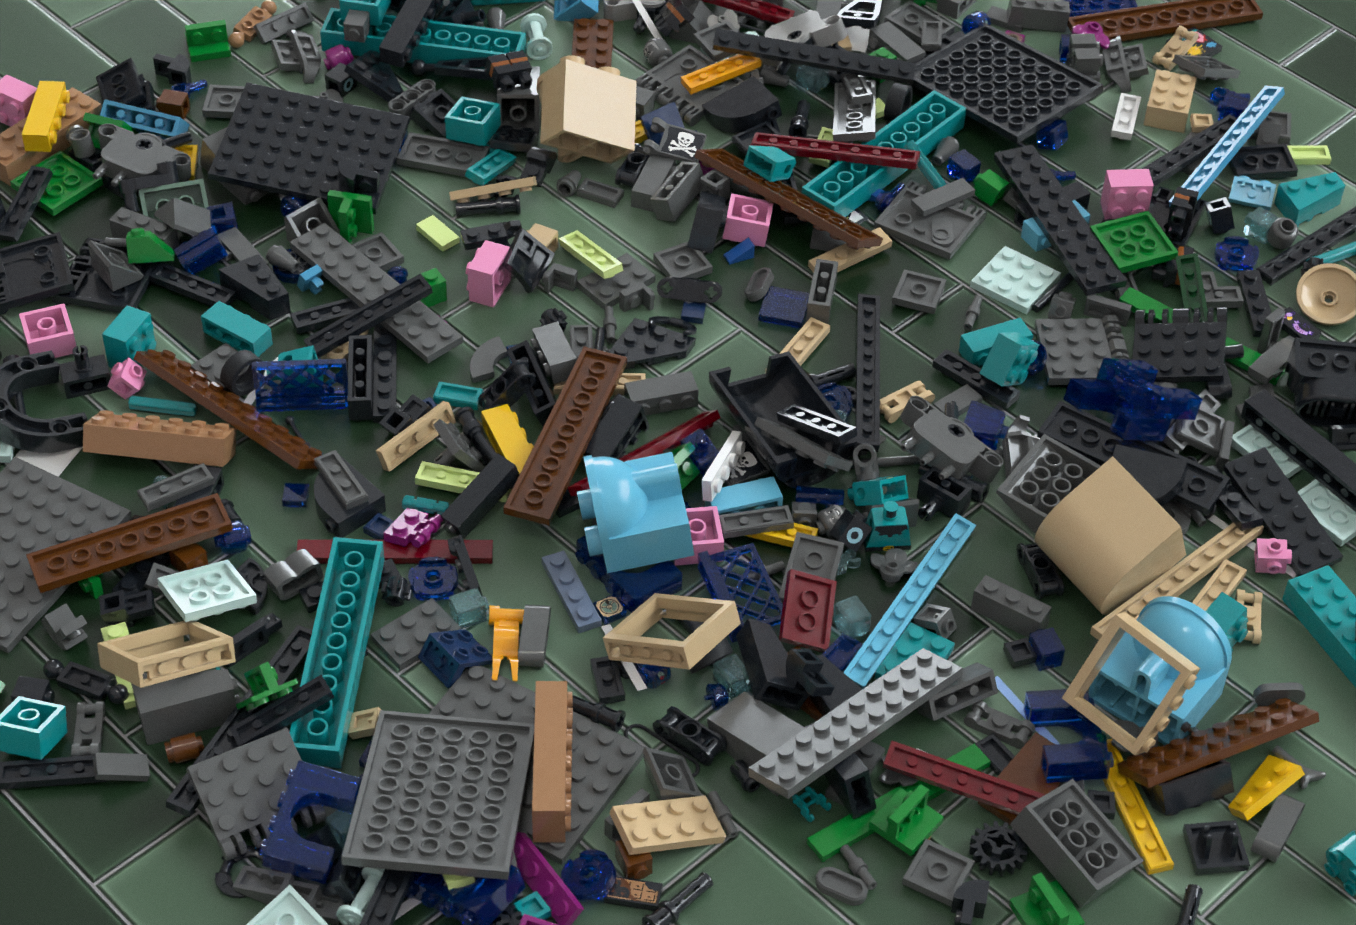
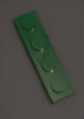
[1176,253,1208,322]

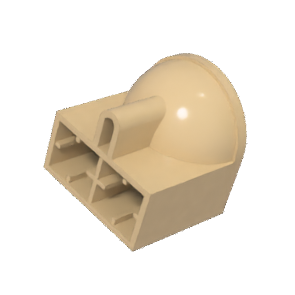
[536,55,636,164]

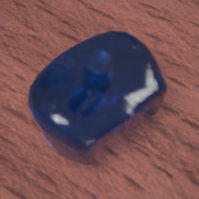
[704,684,729,710]

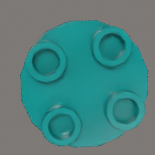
[1324,830,1356,896]

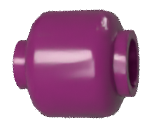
[323,44,354,70]

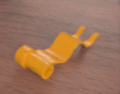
[489,605,524,681]

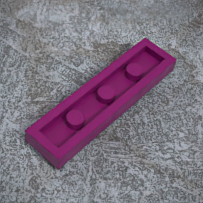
[514,832,584,925]

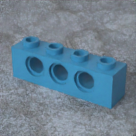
[100,100,190,139]

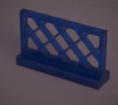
[252,359,348,412]
[698,543,783,643]

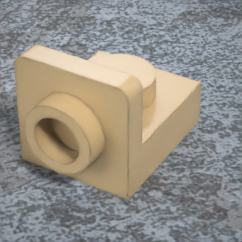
[348,707,381,739]

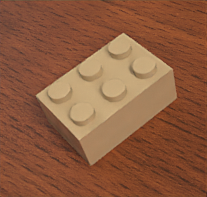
[1144,70,1197,133]

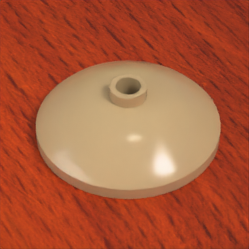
[1296,263,1356,325]

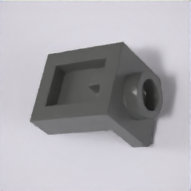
[619,281,655,312]
[791,502,817,528]
[913,603,957,639]

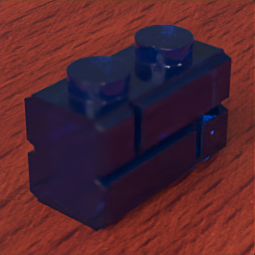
[174,227,228,275]

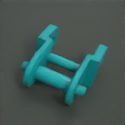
[792,786,831,822]

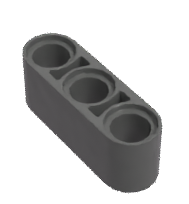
[388,79,436,121]
[518,604,551,668]
[1250,793,1305,863]

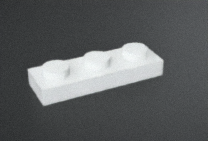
[1111,93,1141,140]

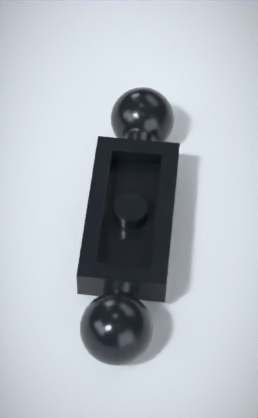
[43,659,129,704]

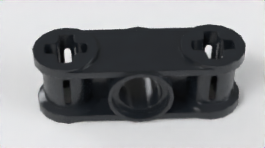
[615,143,650,188]
[657,276,722,303]
[478,359,535,410]
[1016,543,1064,600]
[652,706,727,766]

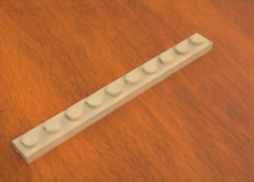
[1090,523,1264,640]

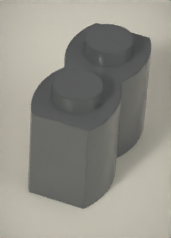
[263,549,324,600]

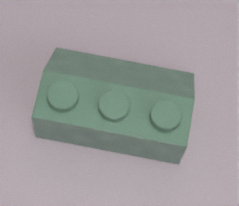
[138,179,211,222]

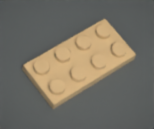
[609,795,726,855]

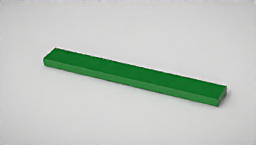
[1119,287,1286,386]
[807,743,991,862]

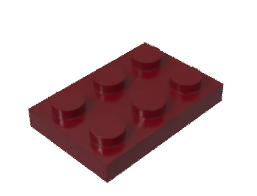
[779,569,837,653]

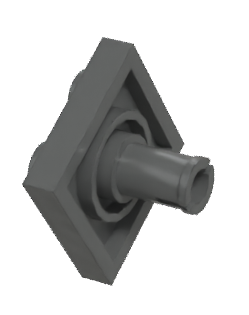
[433,419,485,472]

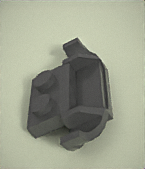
[271,29,322,83]
[1102,36,1149,93]
[1002,415,1039,478]

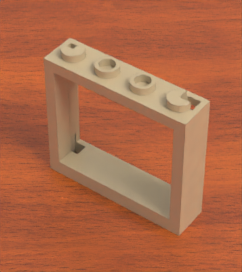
[603,593,741,670]
[1062,612,1201,755]
[97,621,236,688]

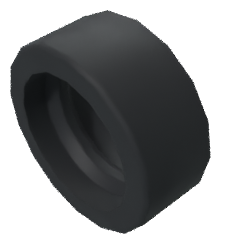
[884,83,913,122]
[220,350,265,396]
[690,637,733,674]

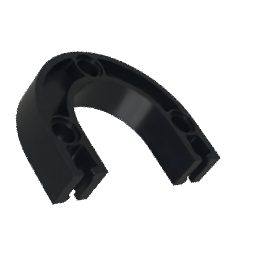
[0,350,87,453]

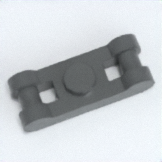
[964,700,1035,749]
[71,701,106,757]

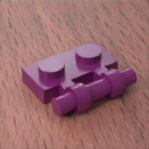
[384,508,443,548]

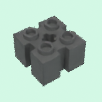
[1065,34,1103,82]

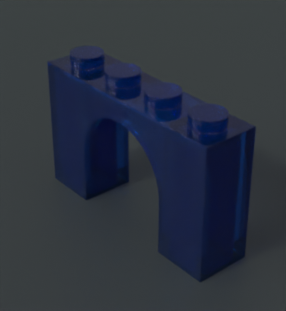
[1096,358,1203,420]
[1063,378,1172,441]
[575,536,683,613]
[1023,689,1114,783]
[259,760,361,884]
[406,865,526,925]

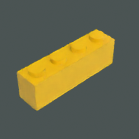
[22,81,70,152]
[481,404,534,474]

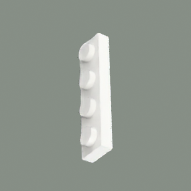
[702,431,745,502]

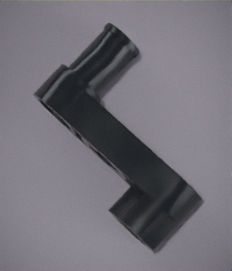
[118,161,179,212]
[1205,343,1244,400]

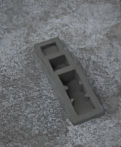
[1247,335,1295,384]
[232,865,349,925]

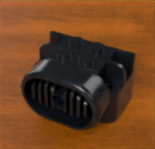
[1285,337,1356,427]

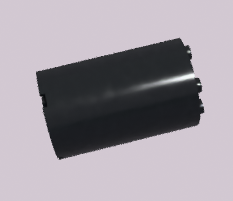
[709,351,858,488]

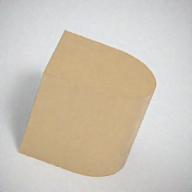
[1034,456,1186,615]

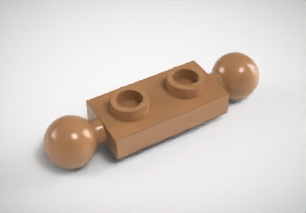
[228,0,277,48]

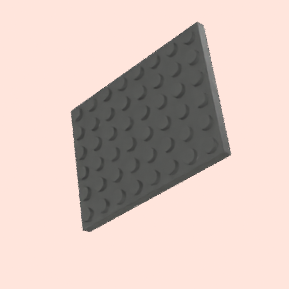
[0,457,132,654]
[429,665,646,865]
[342,710,535,880]

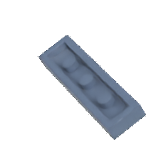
[542,551,602,634]

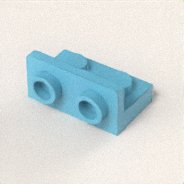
[1228,176,1276,211]

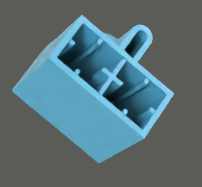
[577,452,694,573]
[1087,596,1232,745]

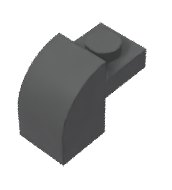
[40,604,88,651]

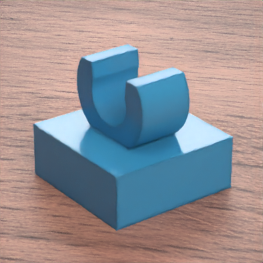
[297,264,324,295]

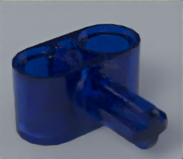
[680,428,719,476]

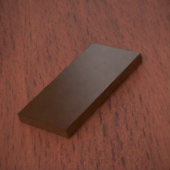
[977,732,1079,826]

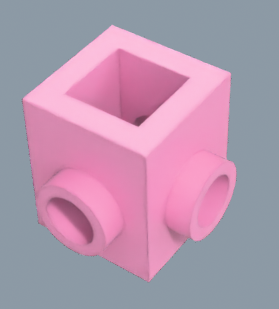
[107,358,147,400]
[1254,538,1292,574]

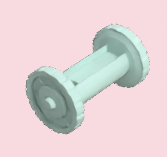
[520,13,553,60]
[336,867,385,925]

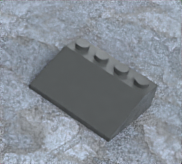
[996,434,1101,534]
[1010,779,1144,908]

